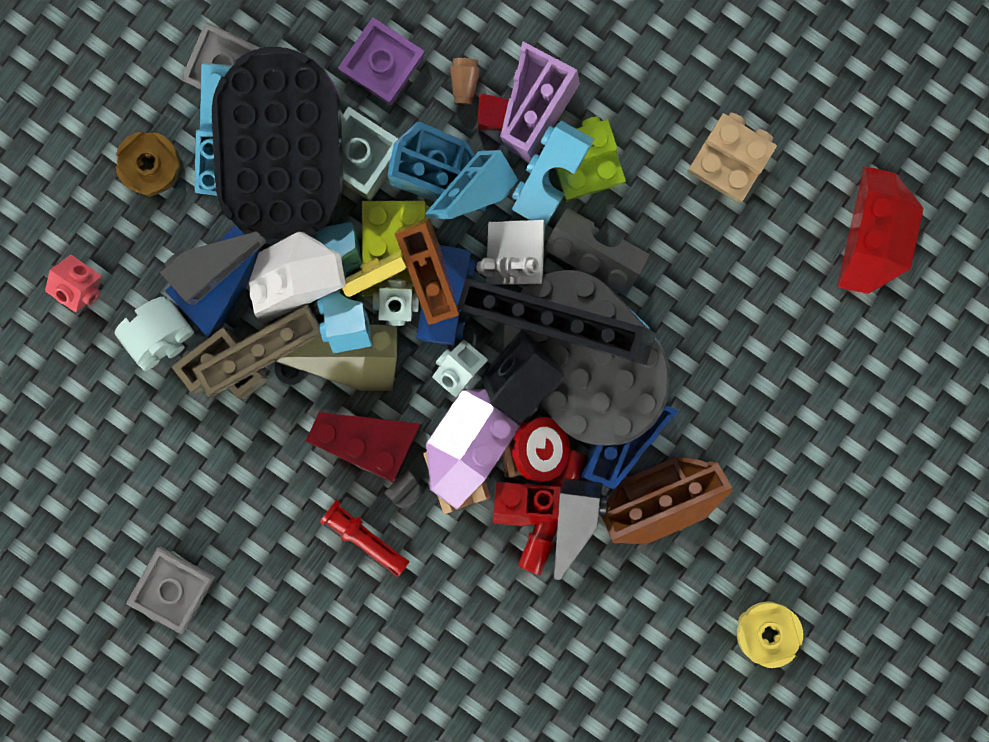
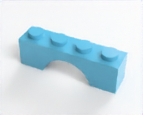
[316,222,372,353]

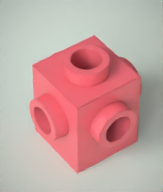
[45,255,102,313]

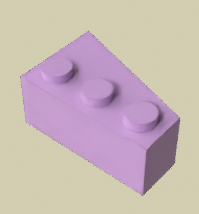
[500,42,580,162]

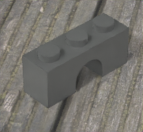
[544,207,650,296]

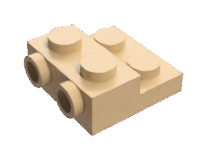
[687,113,777,204]

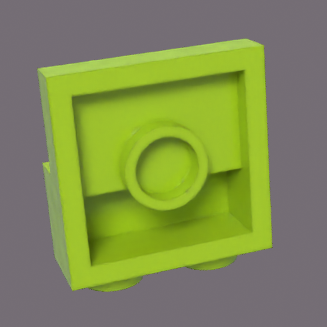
[554,116,626,202]

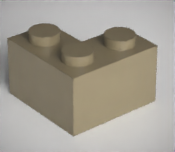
[172,327,269,399]

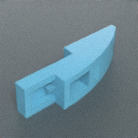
[195,63,232,196]

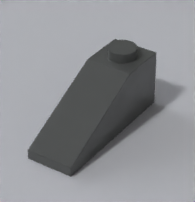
[160,231,267,305]

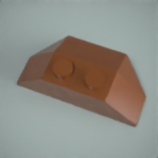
[600,457,733,544]

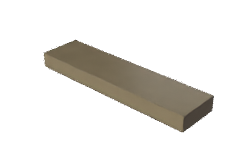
[193,304,321,398]

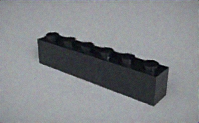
[458,278,656,365]

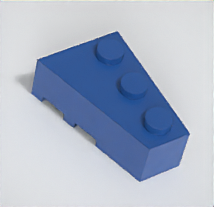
[165,226,261,338]
[580,405,679,489]

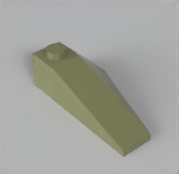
[265,325,397,391]

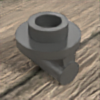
[384,470,421,508]

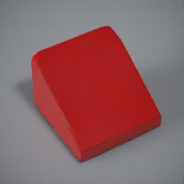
[478,94,509,131]

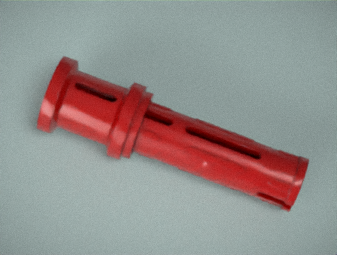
[319,500,410,578]

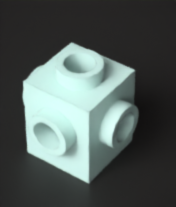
[373,278,419,326]
[432,340,488,398]

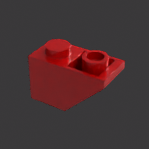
[493,482,560,526]

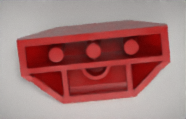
[837,166,924,294]

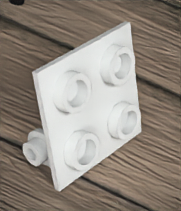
[477,220,545,285]

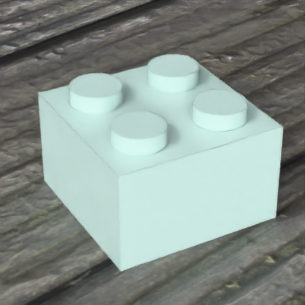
[341,106,398,201]

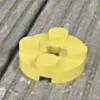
[737,601,803,668]

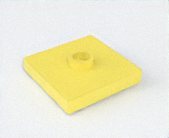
[342,251,406,297]

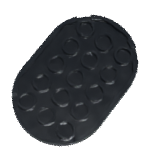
[212,47,344,245]

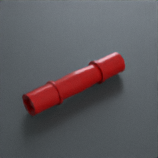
[518,449,588,575]

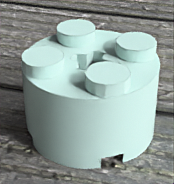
[115,297,194,371]

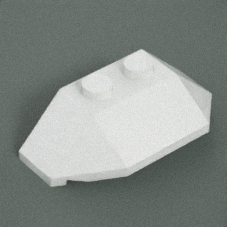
[249,232,346,323]

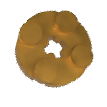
[115,132,182,197]

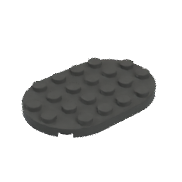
[504,270,671,446]

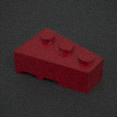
[305,412,422,482]

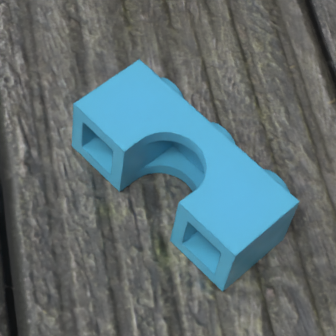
[512,120,595,227]

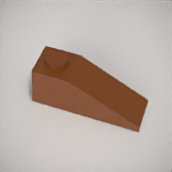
[395,218,460,325]

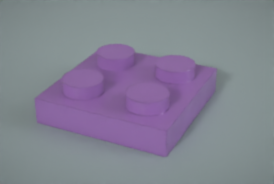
[338,17,425,106]

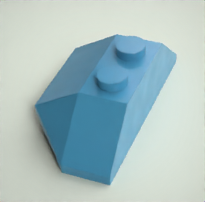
[387,122,486,211]

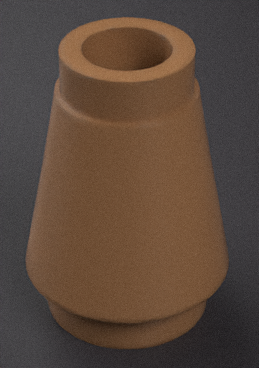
[450,58,481,105]

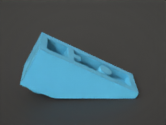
[425,150,518,219]

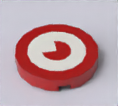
[512,417,570,482]

